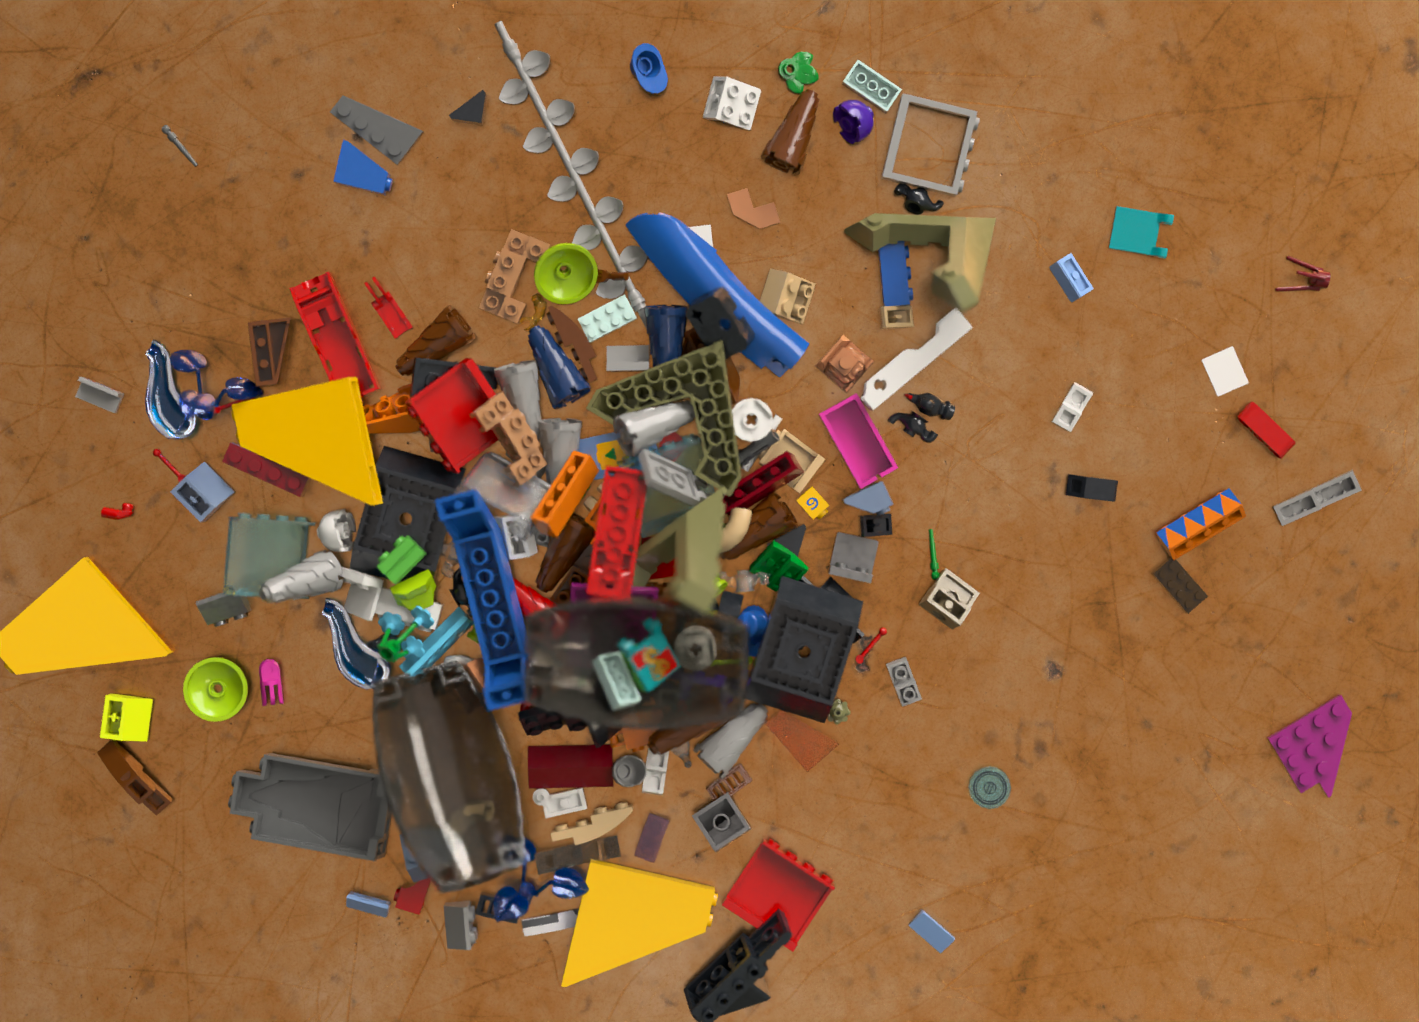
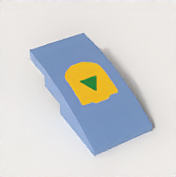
[577,432,658,480]

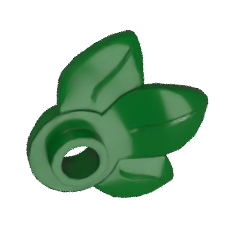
[778,52,819,94]

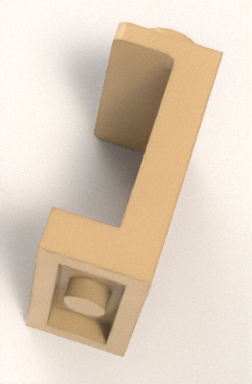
[758,429,825,493]

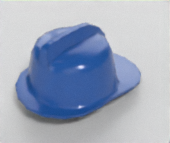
[630,43,668,93]
[735,605,768,657]

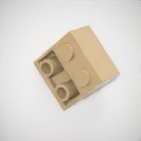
[760,268,816,324]

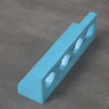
[399,607,474,682]

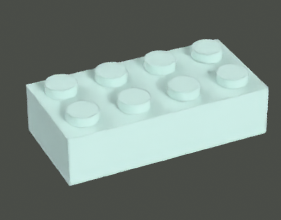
[842,60,902,113]
[578,295,637,343]
[592,651,641,711]

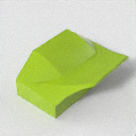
[390,569,436,612]

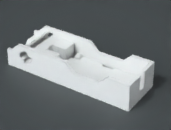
[860,309,973,411]

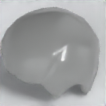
[612,755,646,787]

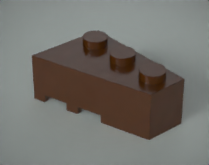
[248,317,291,387]

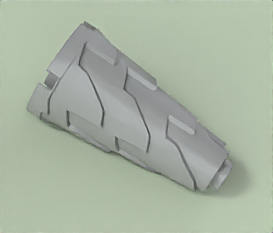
[494,360,541,441]
[613,400,695,457]
[538,418,582,488]
[259,550,343,604]
[693,703,768,780]

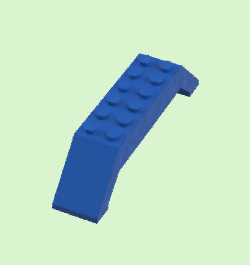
[435,489,532,711]

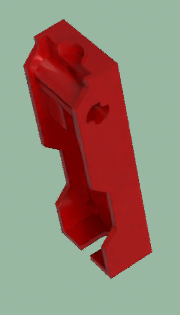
[289,271,382,398]
[586,465,648,602]

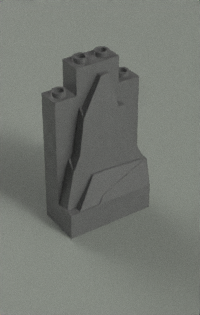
[228,753,398,861]

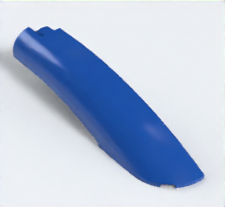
[625,213,809,377]

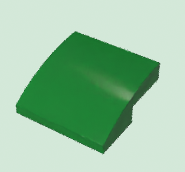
[749,540,808,592]

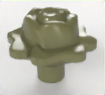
[828,699,851,725]

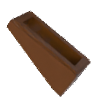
[706,763,753,801]

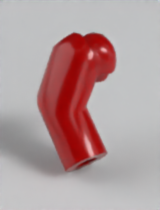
[101,503,134,520]

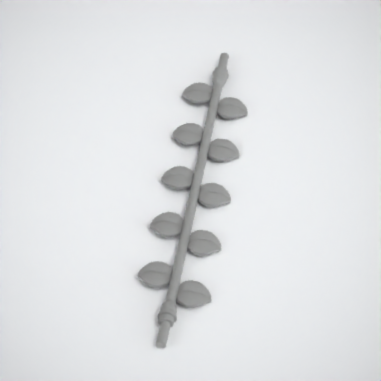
[494,21,648,329]

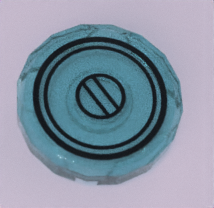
[968,766,1011,809]

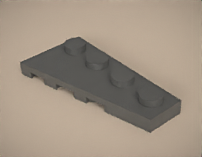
[330,95,424,165]

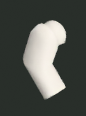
[443,655,474,671]

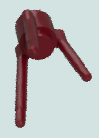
[1275,256,1331,291]

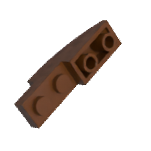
[546,306,598,383]
[550,544,604,610]
[97,739,173,816]

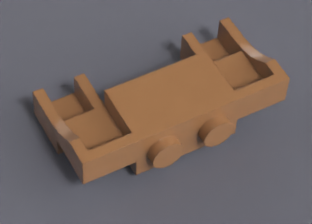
[479,229,551,324]
[469,392,547,487]

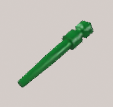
[929,529,940,580]

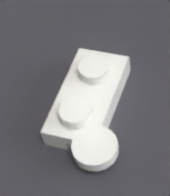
[533,787,587,818]

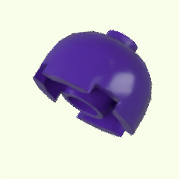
[833,100,874,144]

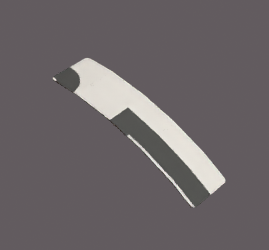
[521,908,579,936]

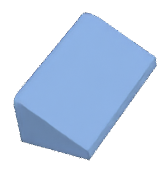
[1049,253,1094,302]
[346,891,391,917]
[908,910,955,953]

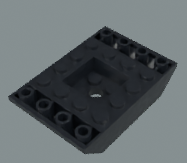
[350,446,466,583]
[743,576,863,723]

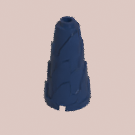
[644,305,688,367]
[528,325,591,409]

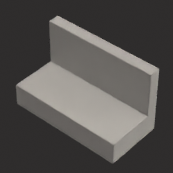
[606,345,650,372]
[75,377,124,413]

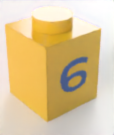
[796,486,829,520]

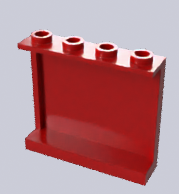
[405,358,499,473]
[722,839,835,952]

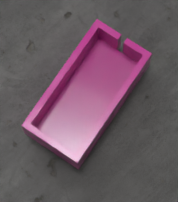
[818,393,898,489]

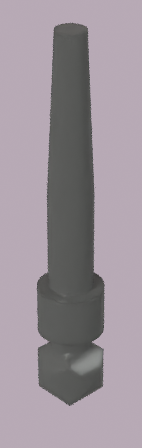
[162,125,198,167]

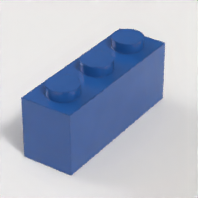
[878,241,913,306]

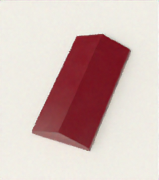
[528,744,614,789]

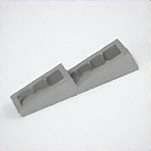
[1273,470,1362,526]

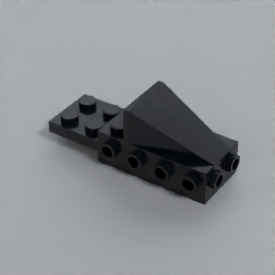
[517,680,653,748]
[683,909,793,1022]

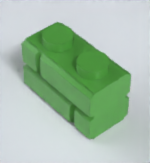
[377,536,427,585]

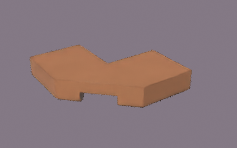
[727,188,780,229]

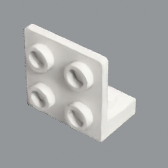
[703,76,761,130]
[339,567,384,621]

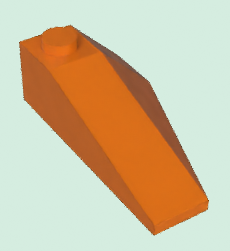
[363,384,419,434]

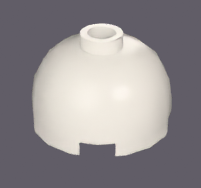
[317,509,356,552]

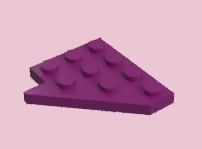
[1267,694,1352,798]

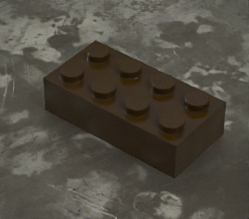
[1151,557,1208,614]

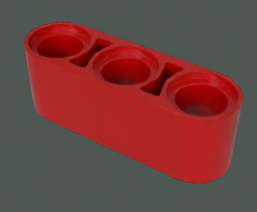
[1237,401,1296,459]

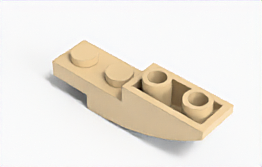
[551,802,633,845]

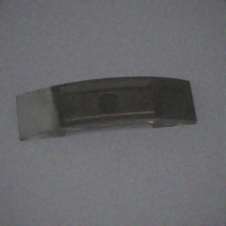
[534,835,621,875]

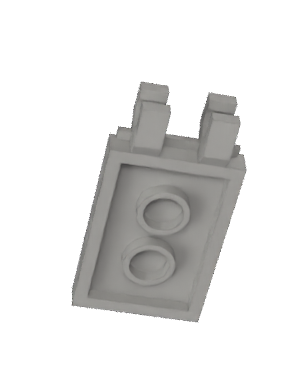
[638,449,711,507]

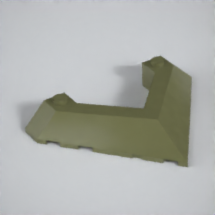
[844,213,996,313]
[586,340,742,496]
[633,486,726,614]

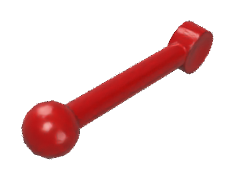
[212,393,255,414]
[153,449,186,482]
[855,627,887,664]

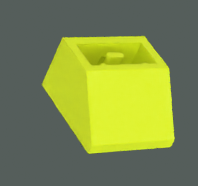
[100,693,153,741]

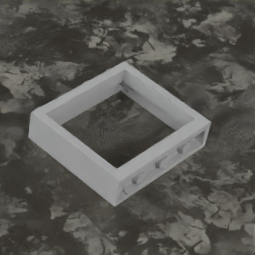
[881,93,980,197]

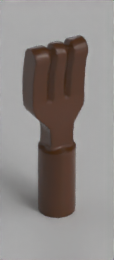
[596,269,629,283]

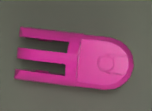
[259,659,284,706]

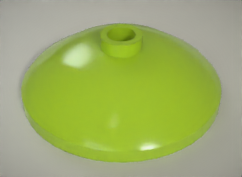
[534,243,598,304]
[183,657,248,722]

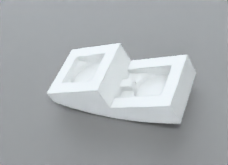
[1052,382,1093,432]
[642,748,669,796]

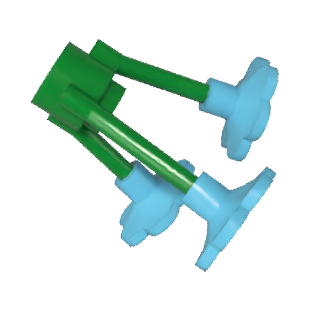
[377,606,434,663]

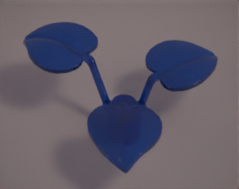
[170,350,263,420]
[493,834,589,922]

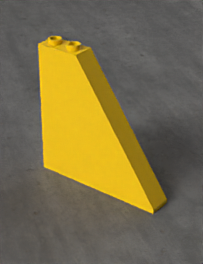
[231,377,383,505]
[0,557,172,675]
[561,859,718,987]

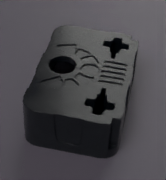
[685,287,755,360]

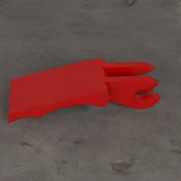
[364,277,413,339]

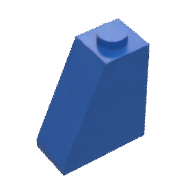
[333,140,393,196]

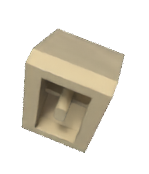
[879,305,914,330]

